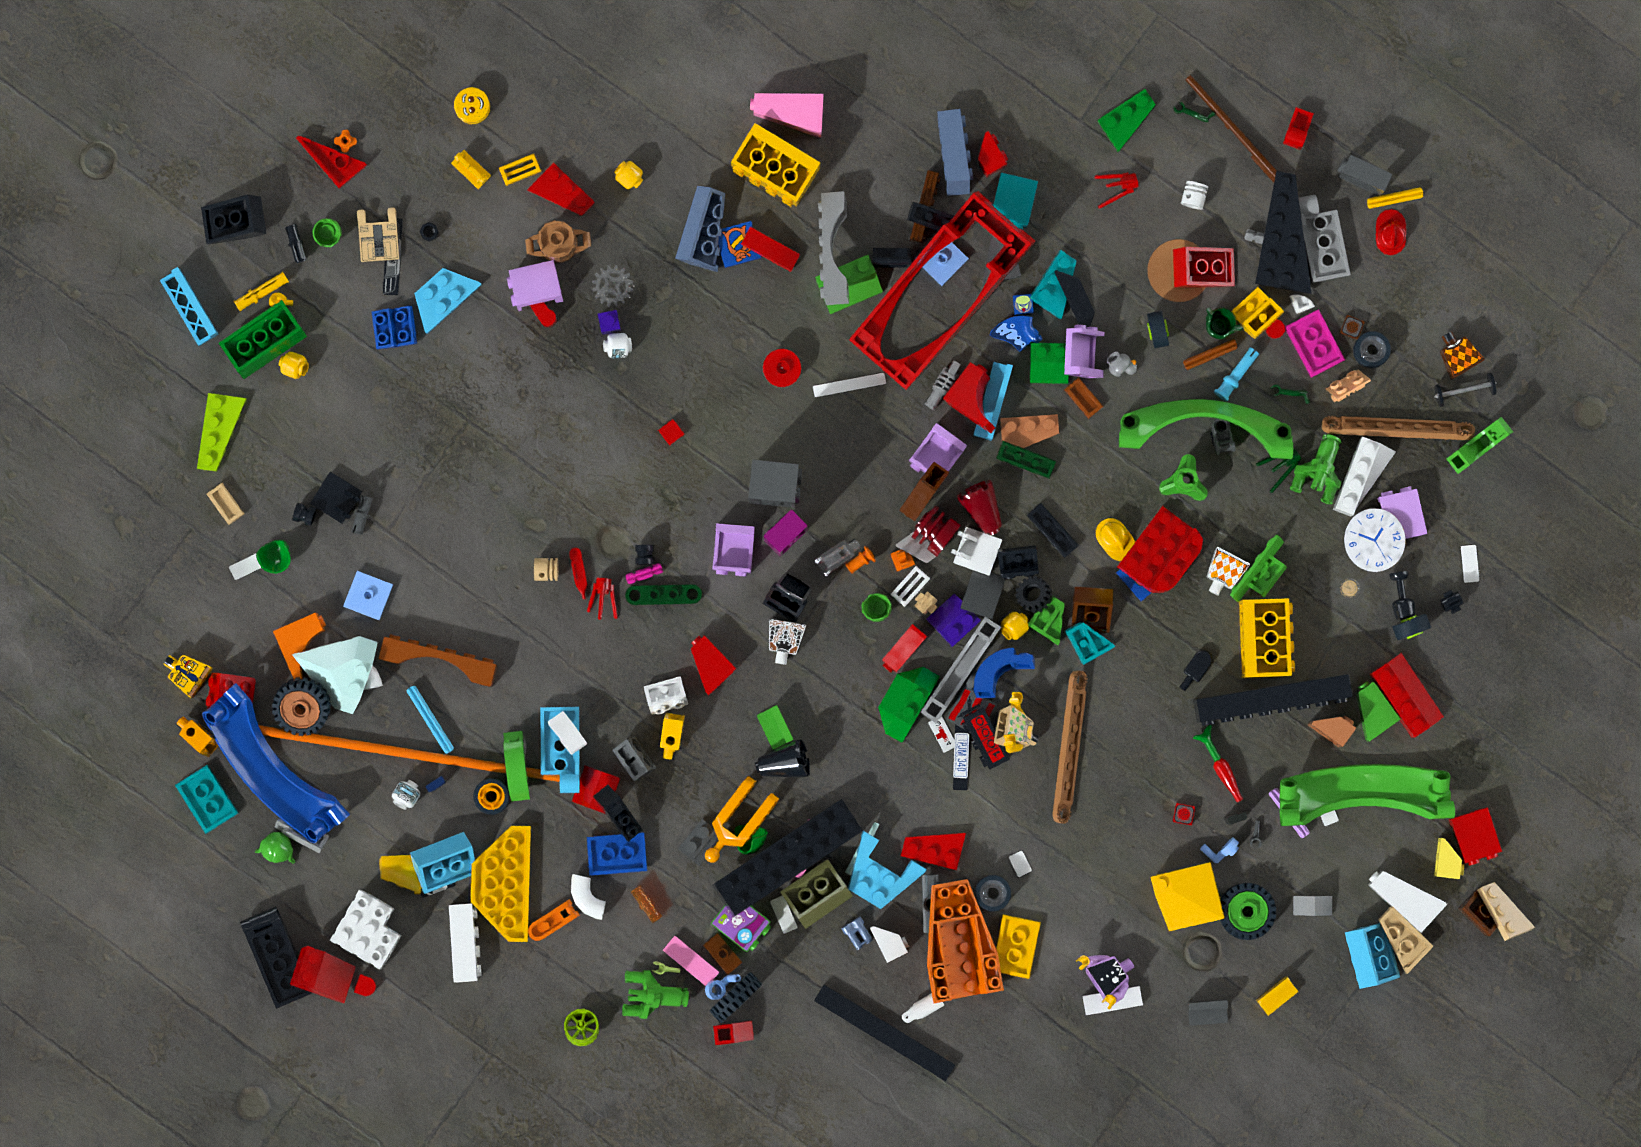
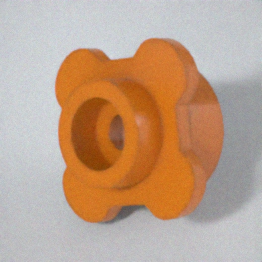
[334,130,357,153]

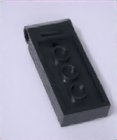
[240,906,312,1009]

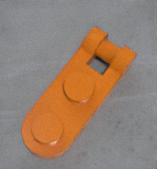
[528,899,580,941]

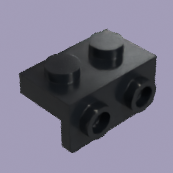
[998,545,1039,579]

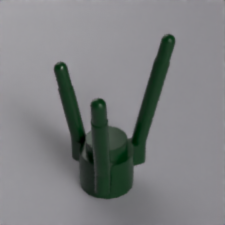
[1256,448,1301,493]

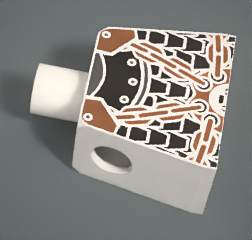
[769,619,806,665]

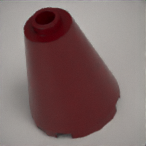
[956,480,1002,535]

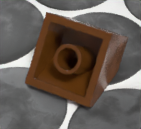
[1071,587,1113,633]

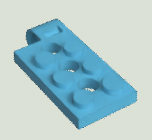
[540,707,580,793]

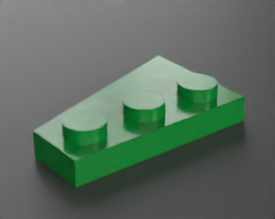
[1097,89,1156,152]

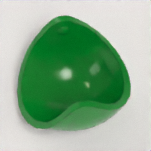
[256,540,291,574]
[734,825,768,854]

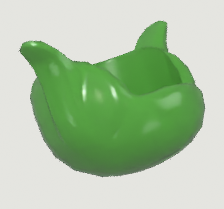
[255,832,295,864]

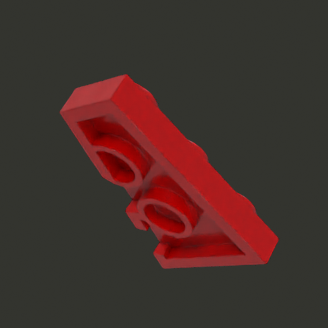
[527,163,595,216]
[901,833,966,870]

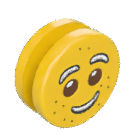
[454,87,490,124]

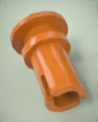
[845,546,876,574]

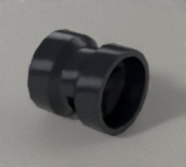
[292,503,316,526]
[635,545,654,565]

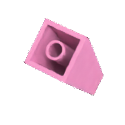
[750,93,823,138]

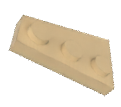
[1477,882,1535,941]
[1378,906,1433,974]

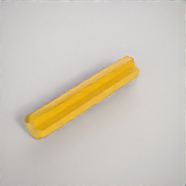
[1367,187,1423,209]

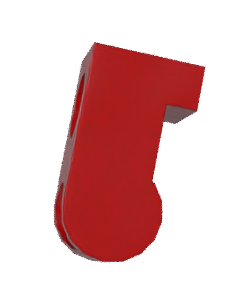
[529,302,557,327]

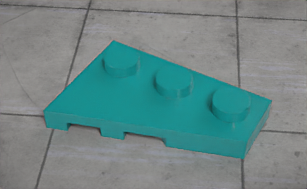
[1029,250,1076,319]

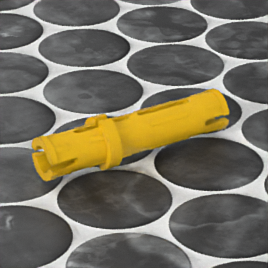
[234,271,289,312]

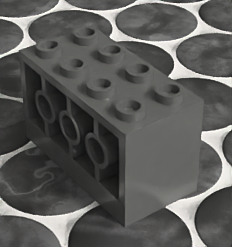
[748,460,802,508]

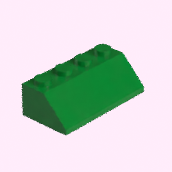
[219,300,307,379]

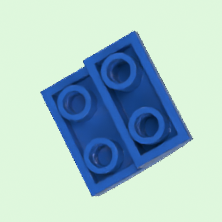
[372,306,417,350]

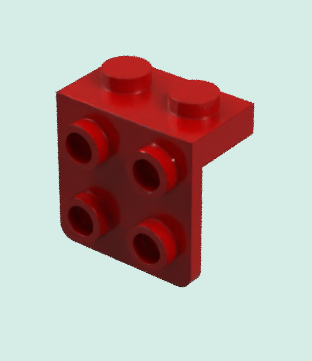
[206,672,256,709]

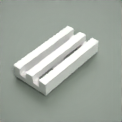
[890,566,930,607]

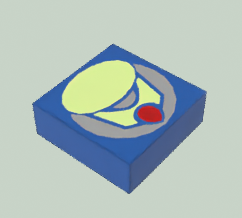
[1013,294,1034,315]

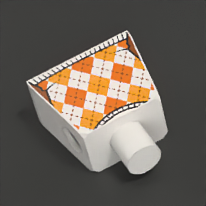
[1206,547,1250,596]

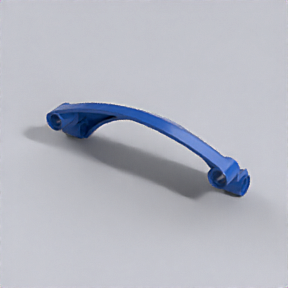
[202,683,350,843]

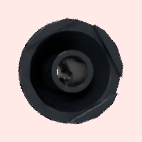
[755,739,810,777]

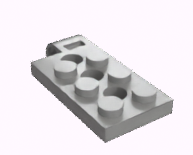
[1299,194,1351,283]

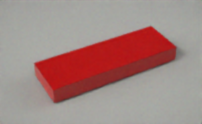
[741,227,800,272]

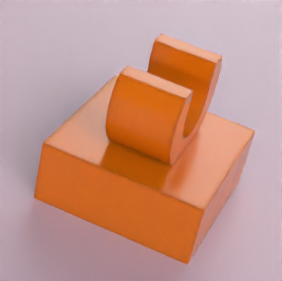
[890,549,915,572]

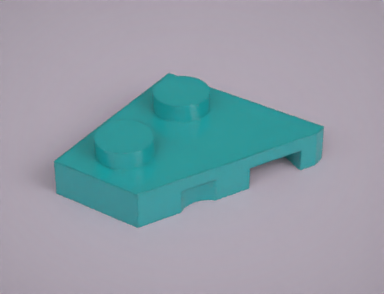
[1065,621,1115,665]

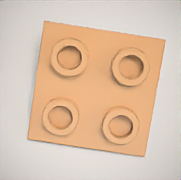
[1326,370,1371,402]

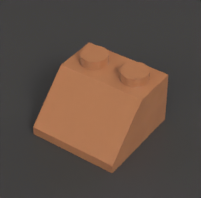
[1307,716,1356,747]

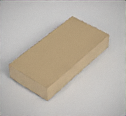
[207,483,245,525]

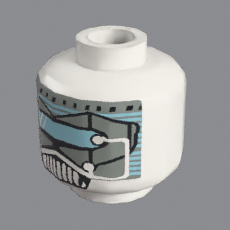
[603,333,632,358]
[392,780,420,810]

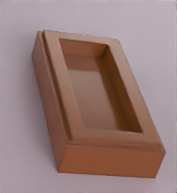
[1064,377,1103,419]

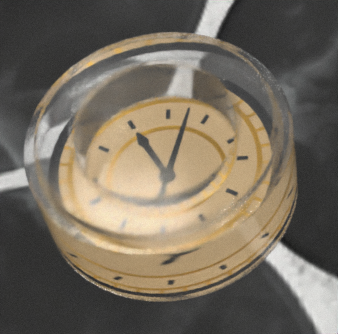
[1340,579,1360,598]

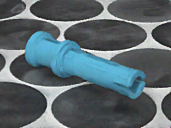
[1214,347,1259,402]

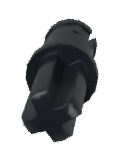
[285,224,306,263]

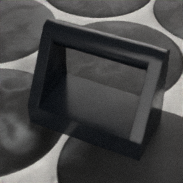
[872,248,911,268]

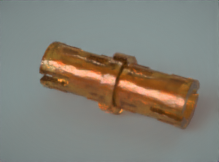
[630,885,662,923]

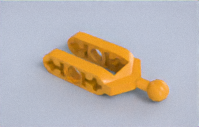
[705,776,779,863]

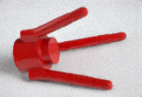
[1094,172,1138,209]
[587,578,618,620]

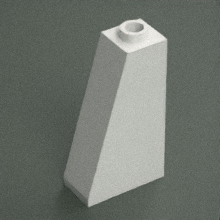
[1368,871,1447,933]

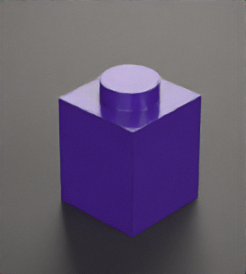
[598,310,621,335]

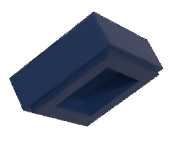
[425,776,446,792]

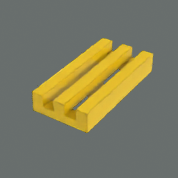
[499,154,541,186]

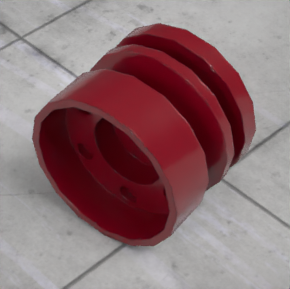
[911,506,961,557]

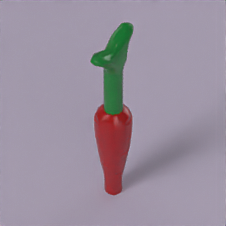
[1193,725,1243,802]

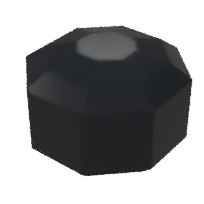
[420,222,439,242]

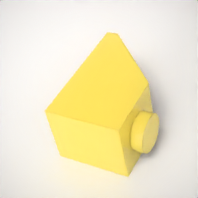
[1434,838,1464,879]

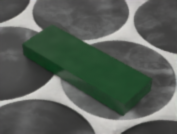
[996,440,1056,479]

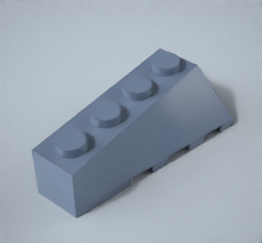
[675,186,725,272]

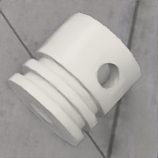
[1181,181,1208,210]

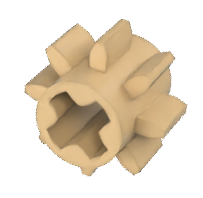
[914,591,938,615]

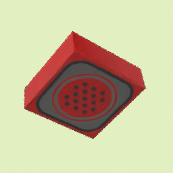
[1172,803,1195,825]

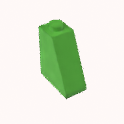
[1356,681,1400,742]

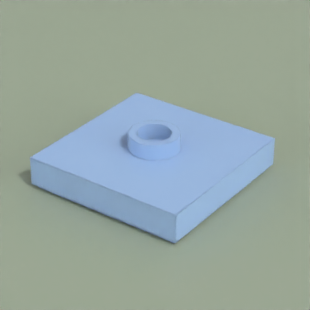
[915,243,969,286]
[343,571,393,621]

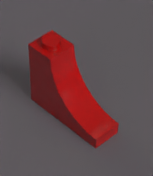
[943,362,995,434]

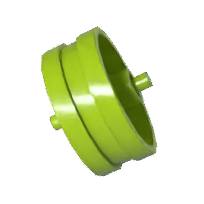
[564,1009,599,1046]

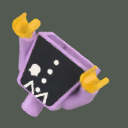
[1076,955,1134,1009]

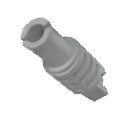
[924,360,961,411]

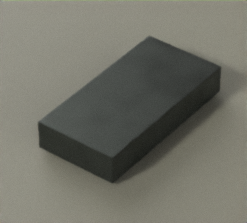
[1224,811,1248,825]

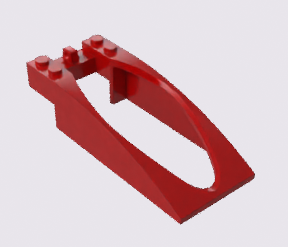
[849,191,1036,390]

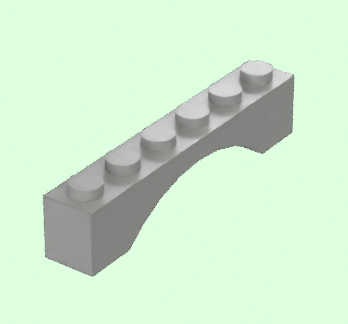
[818,191,849,305]
[920,617,1001,723]

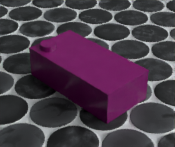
[764,509,808,557]

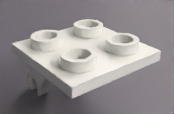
[951,527,1002,576]

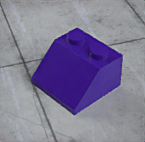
[926,594,981,647]

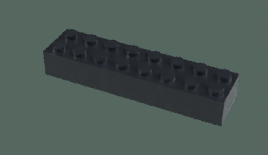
[1193,674,1353,726]
[712,799,863,918]

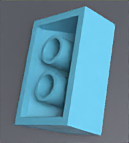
[410,832,475,894]
[1345,923,1400,989]

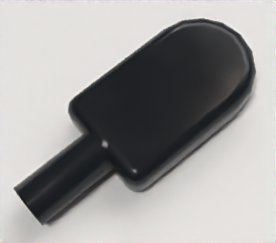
[1179,650,1213,691]

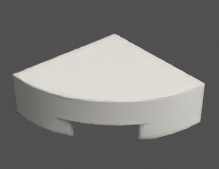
[1289,295,1315,314]

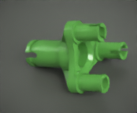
[1290,434,1341,504]
[1159,454,1208,501]
[622,970,689,1019]

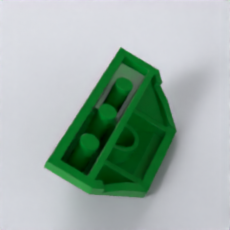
[878,667,940,743]

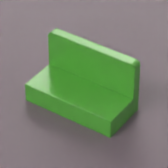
[757,705,794,749]

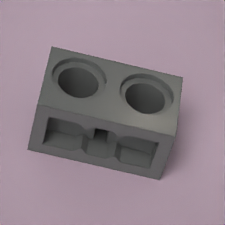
[613,737,656,781]

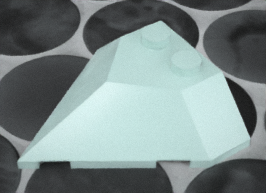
[292,636,378,714]

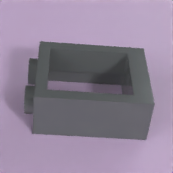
[1337,155,1392,196]

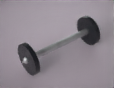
[1434,372,1497,407]

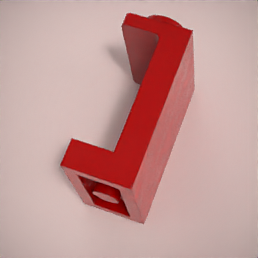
[1449,807,1502,866]

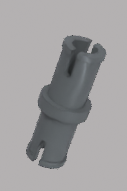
[351,495,373,535]

